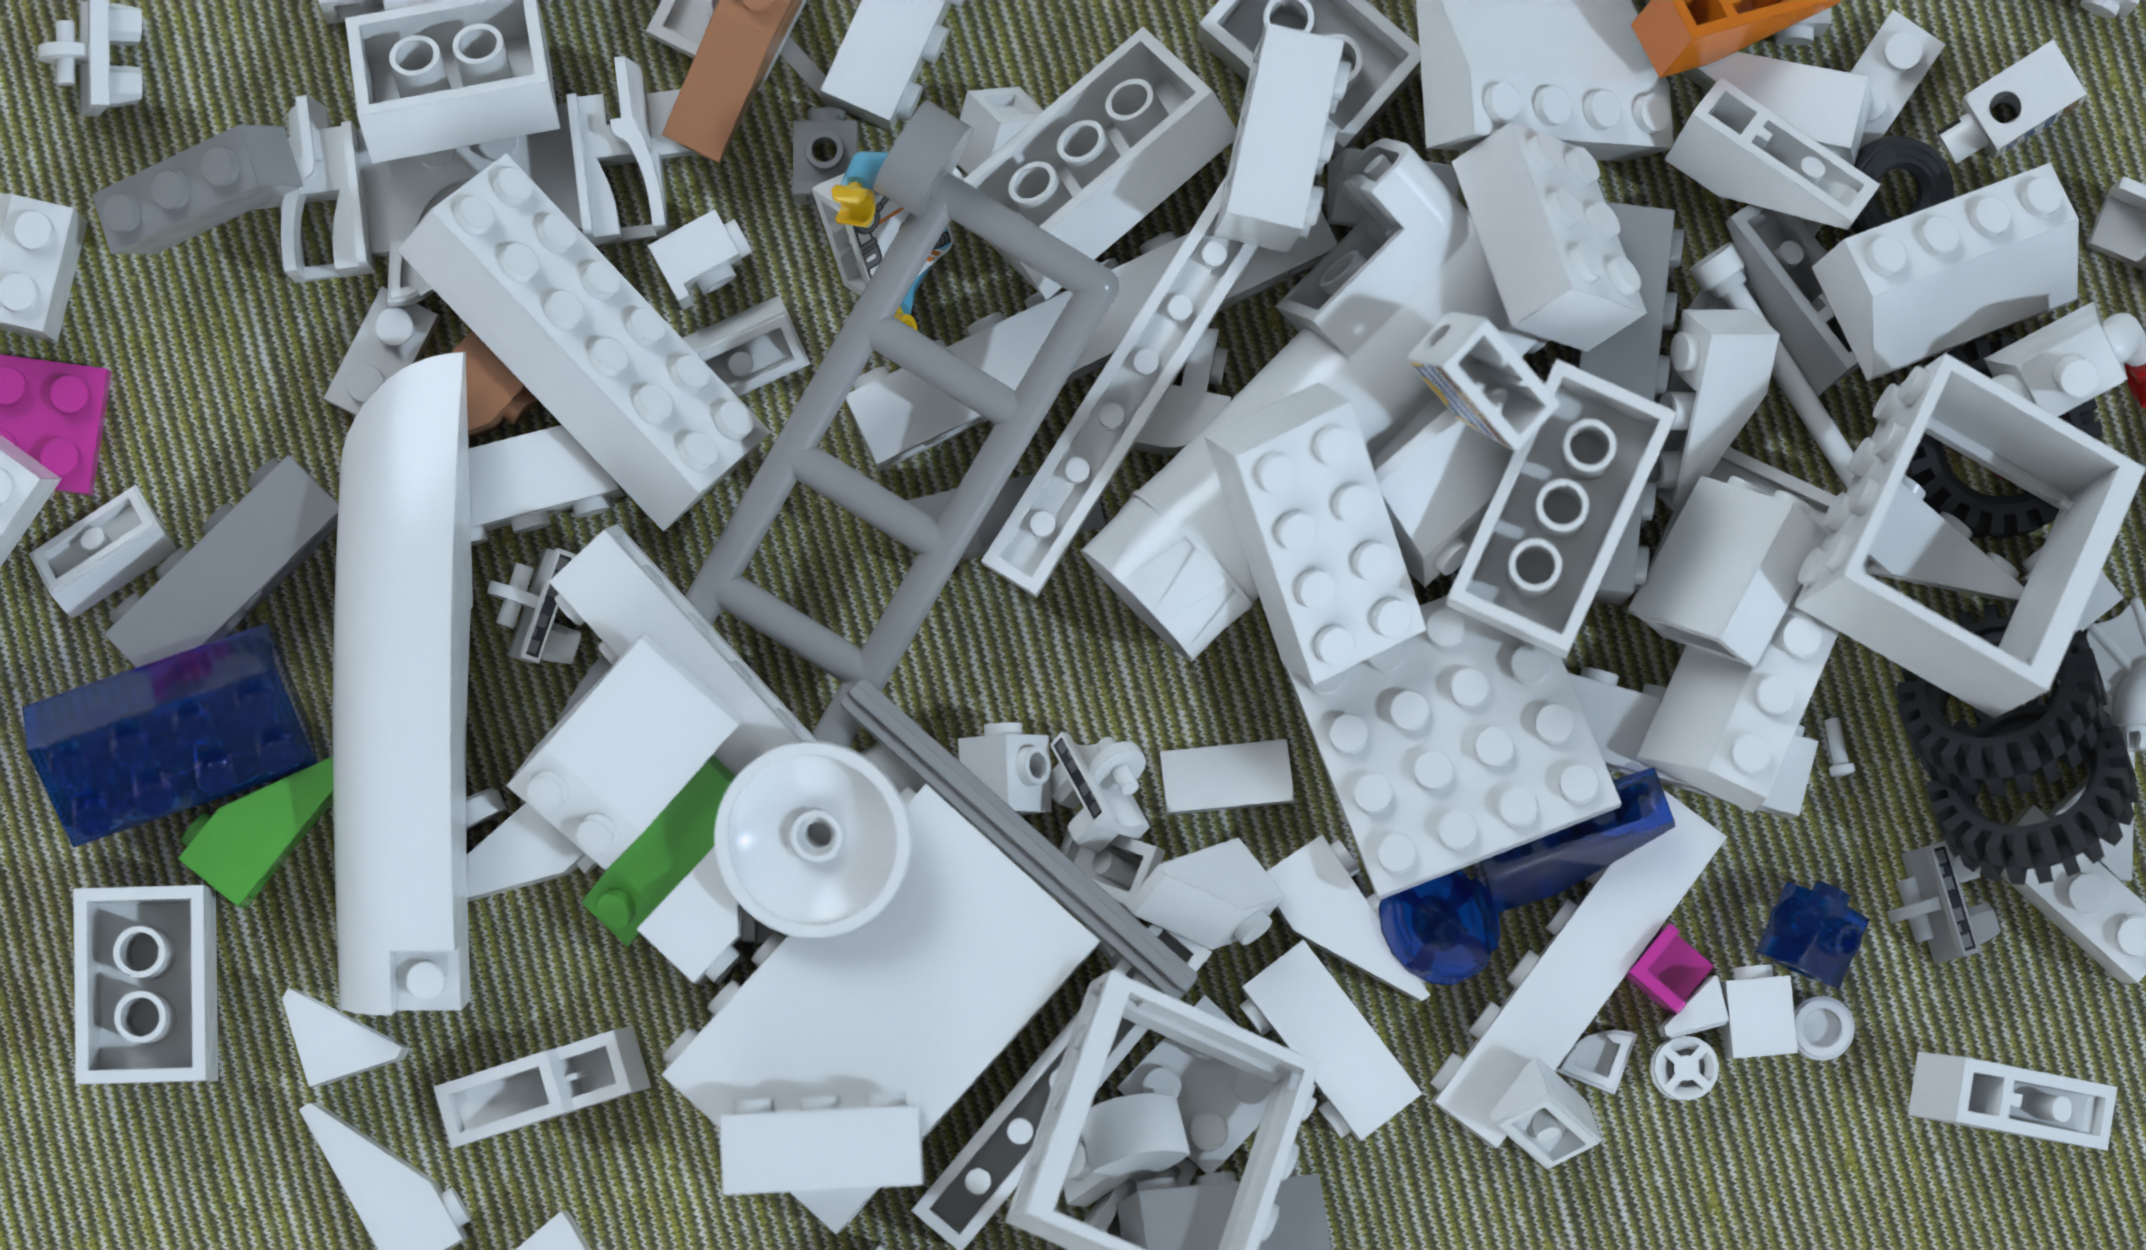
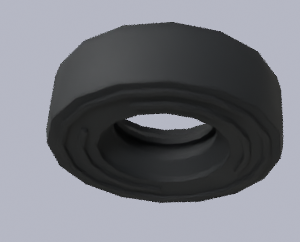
[1850,136,1954,234]

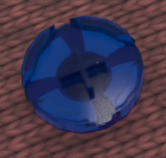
[1379,868,1501,986]

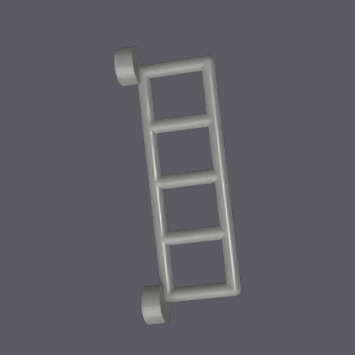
[556,100,1119,747]

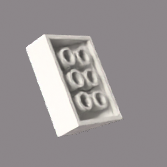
[1416,0,1674,162]

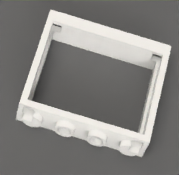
[1005,970,1320,1250]

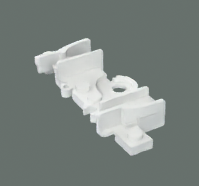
[253,56,699,283]

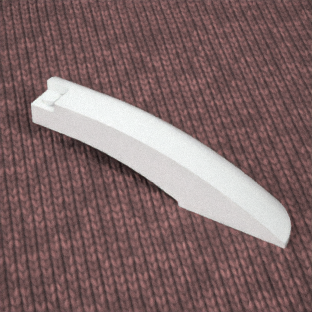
[333,352,473,1016]

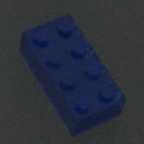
[22,623,318,848]

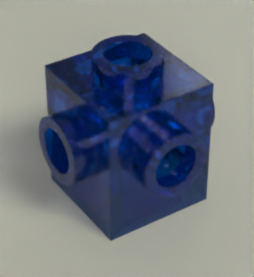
[1755,880,1870,990]

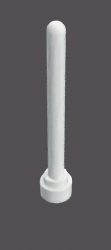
[1689,242,1854,490]

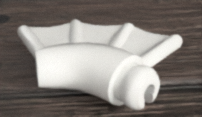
[2059,597,2146,752]

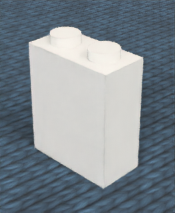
[1628,475,1828,668]

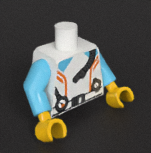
[812,151,964,331]

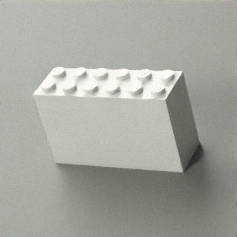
[661,784,1100,1234]

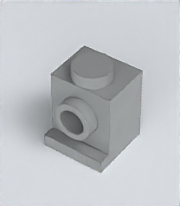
[792,108,859,205]

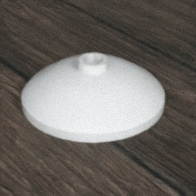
[714,741,912,938]

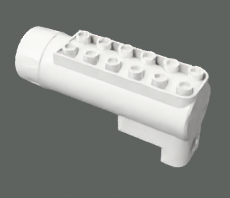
[1081,138,1550,662]

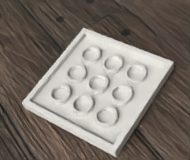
[1284,595,1621,900]

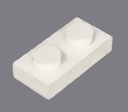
[323,286,441,416]

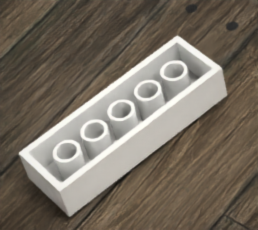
[397,153,771,532]

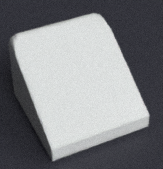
[1657,975,1729,1040]

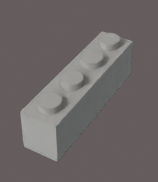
[104,454,338,694]

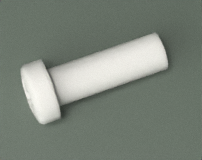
[1824,717,1855,777]

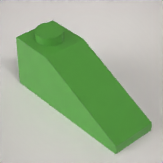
[581,755,736,947]
[178,756,333,909]

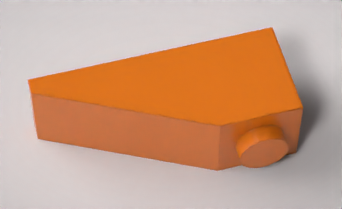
[1631,0,1841,78]

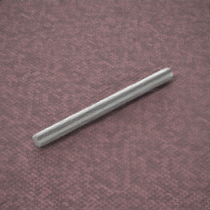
[840,679,1198,1000]

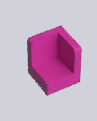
[1624,923,1714,1015]

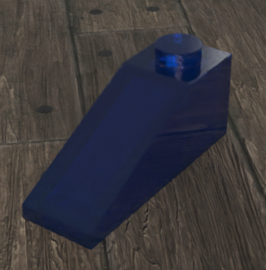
[1477,767,1675,914]

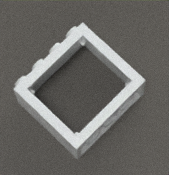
[1794,353,2146,719]

